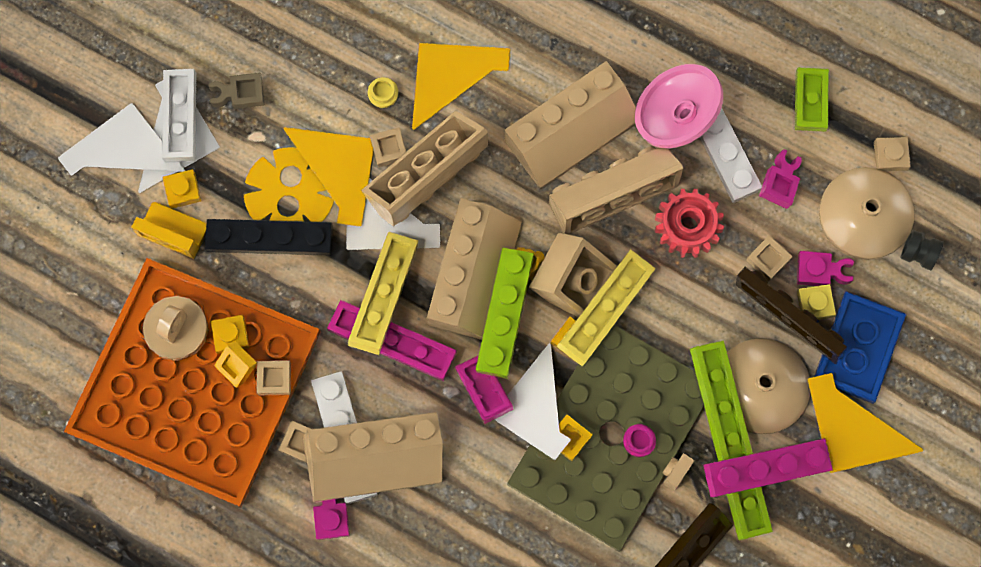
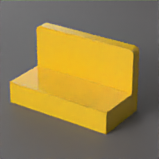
[131,202,207,259]

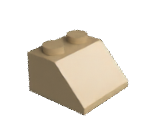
[529,233,617,318]

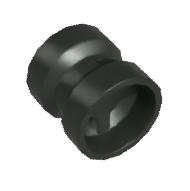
[900,230,943,271]

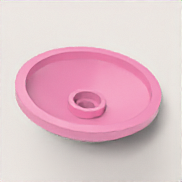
[635,64,723,148]

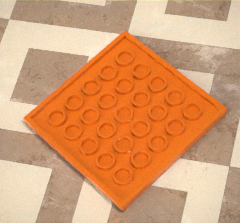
[64,258,321,508]

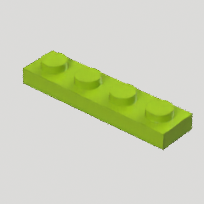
[475,247,534,379]

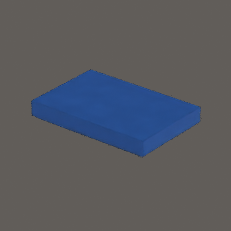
[814,291,906,404]

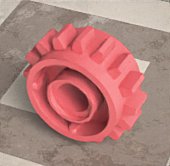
[655,188,724,258]

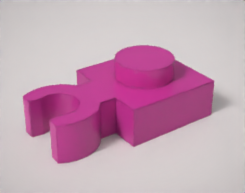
[759,149,802,209]
[797,251,854,286]
[313,499,350,540]

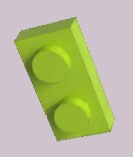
[795,67,829,132]

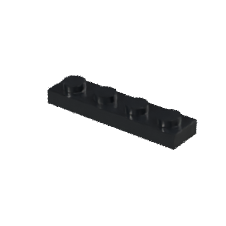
[205,219,333,256]

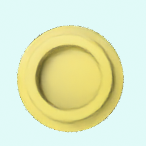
[368,77,399,108]

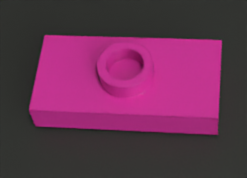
[455,355,513,424]

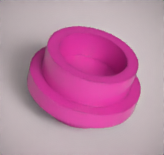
[623,424,656,457]

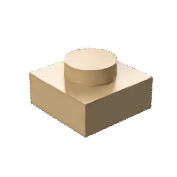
[370,127,406,168]
[874,137,910,171]
[746,235,793,282]
[257,361,291,396]
[279,421,311,463]
[663,453,695,491]

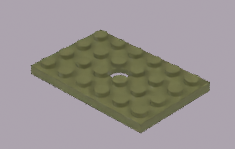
[507,325,704,552]

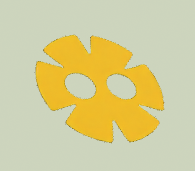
[244,147,334,222]

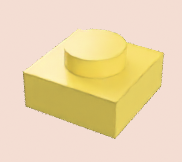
[797,284,836,320]

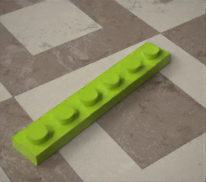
[690,340,773,540]

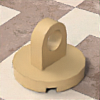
[143,296,209,361]

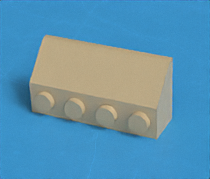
[504,61,636,190]
[361,111,488,227]
[549,146,683,235]
[427,198,522,340]
[303,412,443,502]

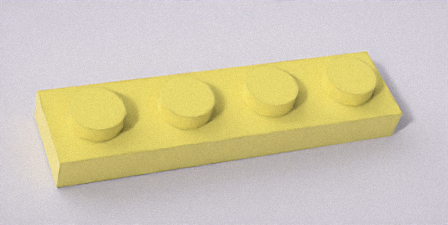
[348,232,418,355]
[557,249,656,366]

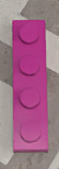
[327,300,457,381]
[703,439,833,497]

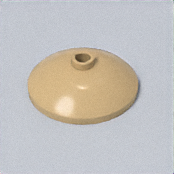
[819,167,914,260]
[727,339,810,434]

